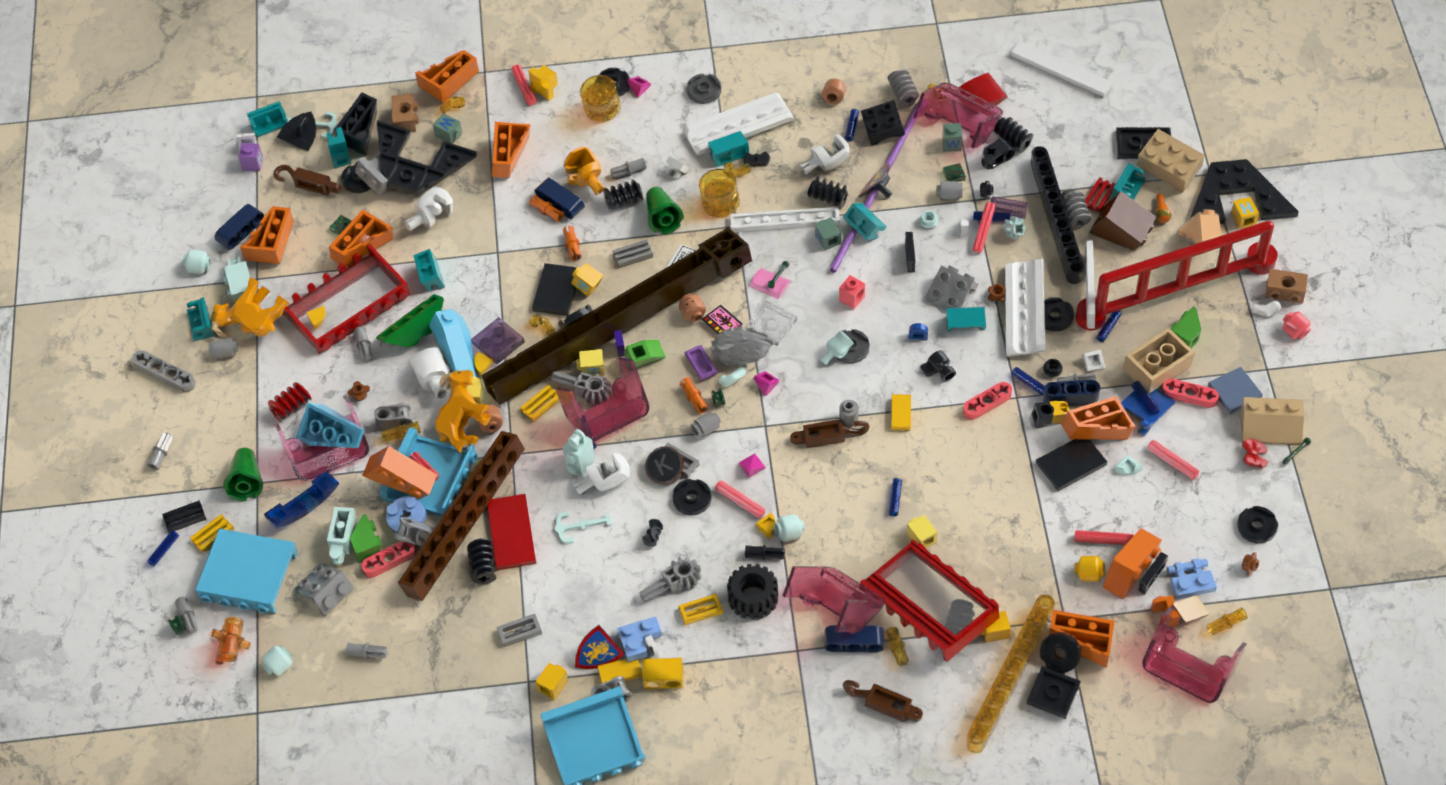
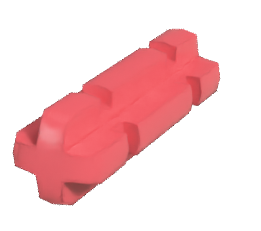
[409,452,439,481]

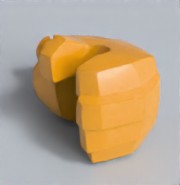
[564,147,604,195]

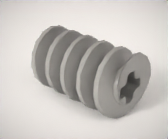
[887,69,919,108]
[1062,189,1091,229]

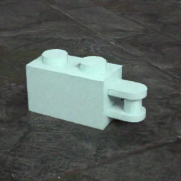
[223,256,251,303]
[563,429,595,477]
[327,507,358,565]

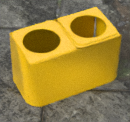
[641,657,684,690]

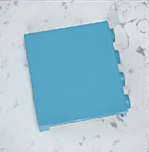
[379,427,477,517]
[195,529,298,614]
[541,686,646,785]

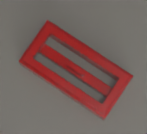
[1085,177,1116,213]

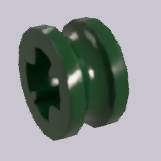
[711,388,725,407]
[167,615,186,635]

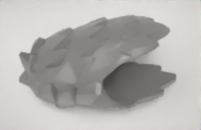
[710,326,774,368]

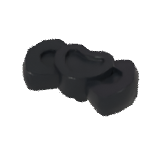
[743,151,770,167]
[642,519,663,547]

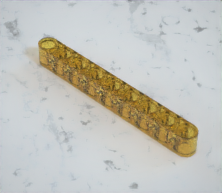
[966,594,1055,754]

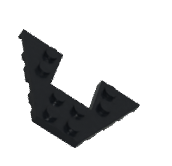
[377,120,477,196]
[1190,159,1299,224]

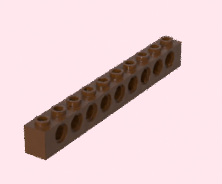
[398,431,525,601]

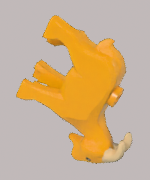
[211,277,289,337]
[435,370,492,453]

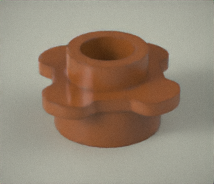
[988,284,1006,302]
[347,381,370,401]
[1242,552,1259,576]

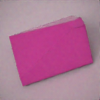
[627,76,651,97]
[753,371,780,396]
[738,453,766,478]

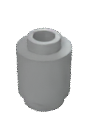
[936,181,963,199]
[209,338,238,359]
[839,400,859,427]
[691,411,721,438]

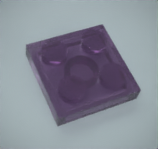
[471,317,525,364]

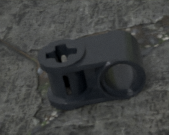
[981,138,1016,169]

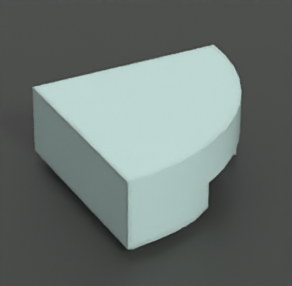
[1114,455,1143,475]

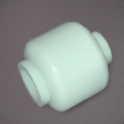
[182,249,210,274]
[774,514,805,541]
[262,646,293,676]

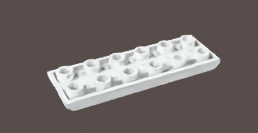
[683,93,794,156]
[1005,258,1045,357]

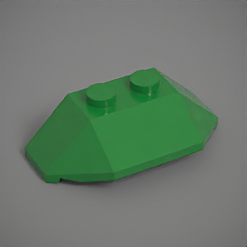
[376,294,444,347]

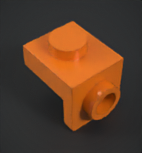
[1151,596,1181,628]

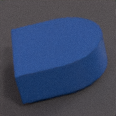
[909,323,928,340]

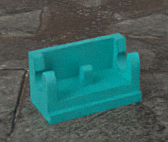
[247,101,288,138]
[327,127,351,169]
[708,131,749,167]
[1112,163,1146,200]
[843,203,887,241]
[413,249,445,291]
[187,297,214,342]
[946,307,986,331]

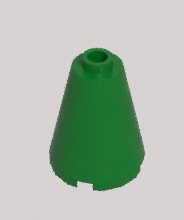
[646,187,684,235]
[223,448,263,501]

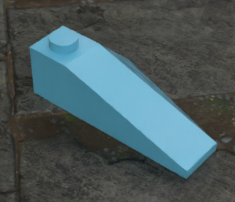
[429,309,476,377]
[296,403,364,448]

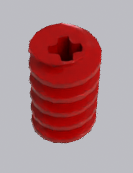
[268,382,312,422]

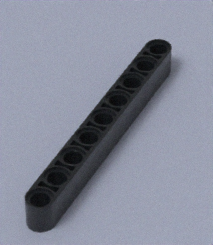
[1031,146,1084,284]

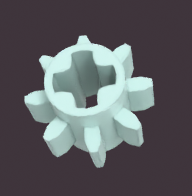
[1002,216,1027,240]

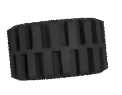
[727,564,778,620]

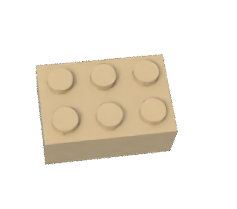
[1137,129,1205,192]
[1123,328,1195,394]

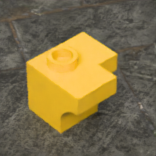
[528,65,558,101]

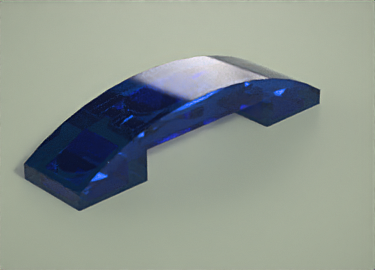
[264,471,339,528]

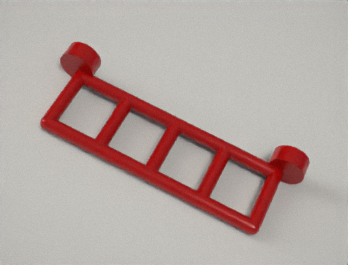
[1075,221,1278,331]

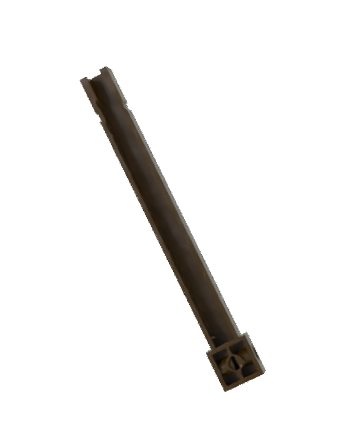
[481,227,753,405]

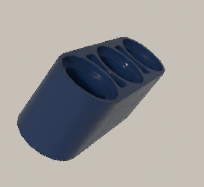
[534,178,585,219]
[214,204,264,250]
[1043,380,1100,406]
[825,625,884,653]

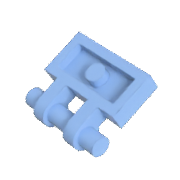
[1167,558,1217,599]

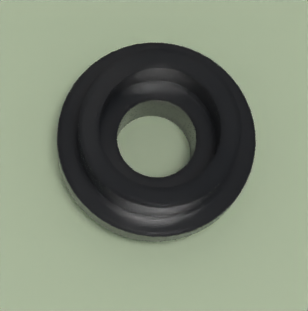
[980,181,994,199]
[1043,359,1063,377]

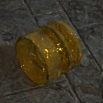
[580,75,621,122]
[699,169,740,218]

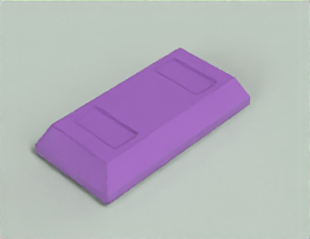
[684,345,718,381]

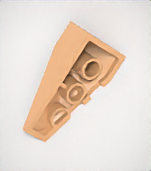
[1178,209,1221,243]

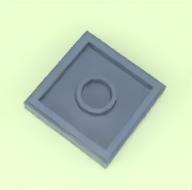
[1208,367,1263,414]

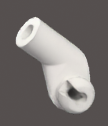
[1252,300,1281,317]

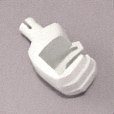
[800,134,850,175]
[404,187,453,231]
[410,347,452,399]
[573,453,630,494]

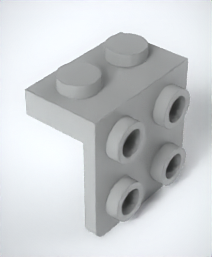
[355,155,391,196]
[926,265,978,310]
[295,563,354,615]

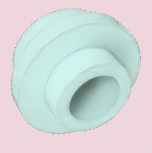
[920,210,938,228]

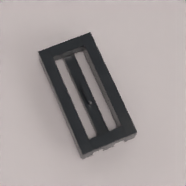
[905,232,916,273]
[162,500,207,533]
[1138,552,1168,594]

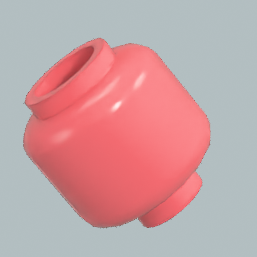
[1282,311,1311,340]

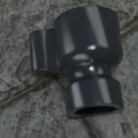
[920,350,956,381]

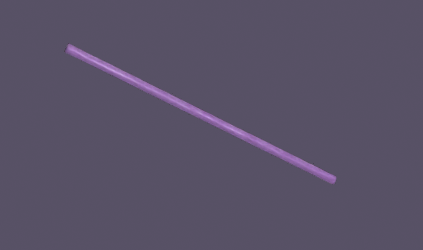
[829,98,926,273]

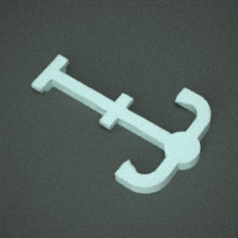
[288,111,338,139]
[555,511,611,544]

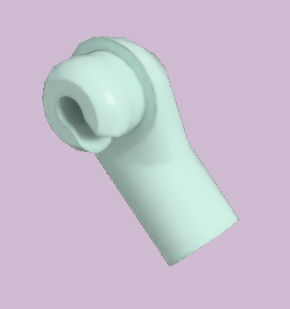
[718,367,746,387]

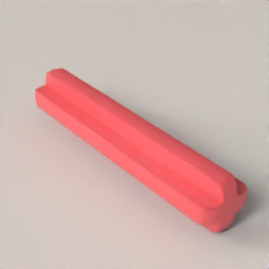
[512,64,536,106]
[973,202,995,253]
[1147,440,1199,480]
[715,480,765,519]
[1074,530,1134,545]

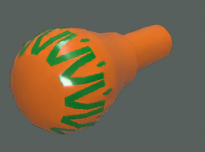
[1155,194,1172,223]

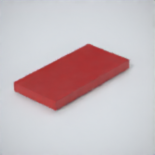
[487,494,537,571]

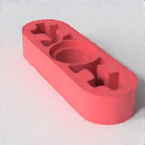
[1162,378,1219,408]
[963,382,1012,420]
[361,541,417,578]

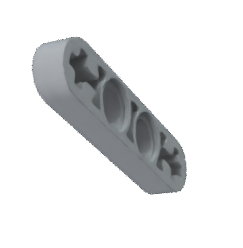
[132,351,196,392]

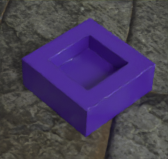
[614,330,625,357]

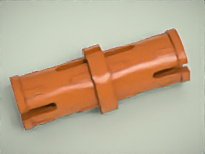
[529,195,564,222]
[563,226,582,261]
[679,377,709,414]

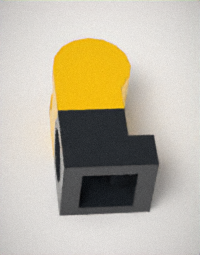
[1031,401,1070,428]

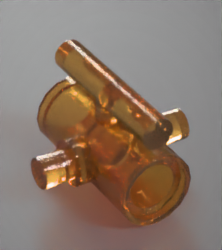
[211,617,251,665]

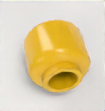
[1075,556,1106,582]

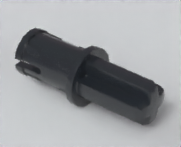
[745,545,785,561]

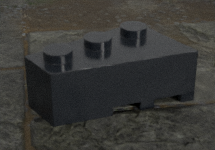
[335,92,377,156]

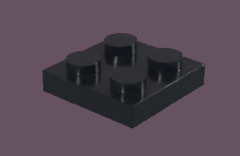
[1026,666,1081,719]

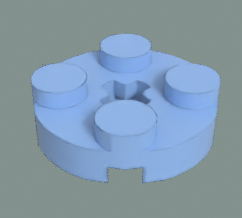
[386,496,427,533]

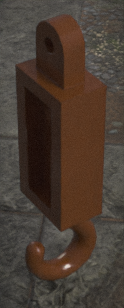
[273,165,342,196]
[790,419,870,448]
[842,680,923,722]

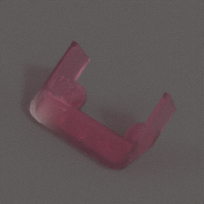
[913,82,1003,149]
[555,357,650,442]
[274,395,369,481]
[782,566,885,634]
[1142,606,1247,703]

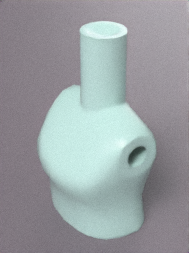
[821,330,854,365]

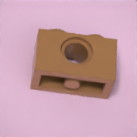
[391,94,419,132]
[1265,269,1308,303]

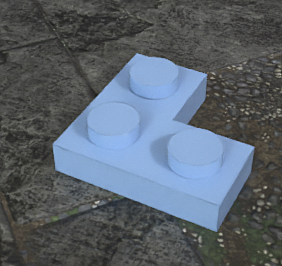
[617,616,662,662]

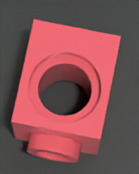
[839,275,865,309]

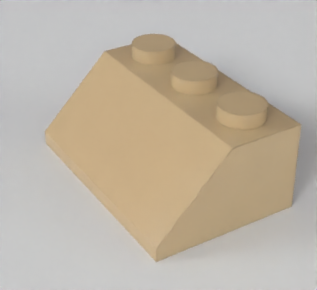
[1240,397,1304,445]

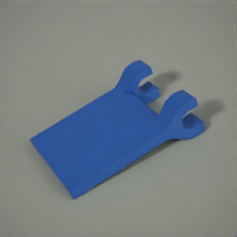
[1120,385,1176,436]

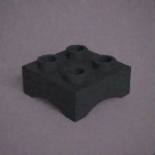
[861,100,905,146]

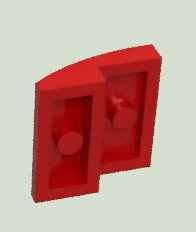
[957,72,1008,115]

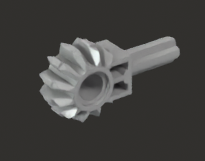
[551,371,612,406]
[639,556,701,602]

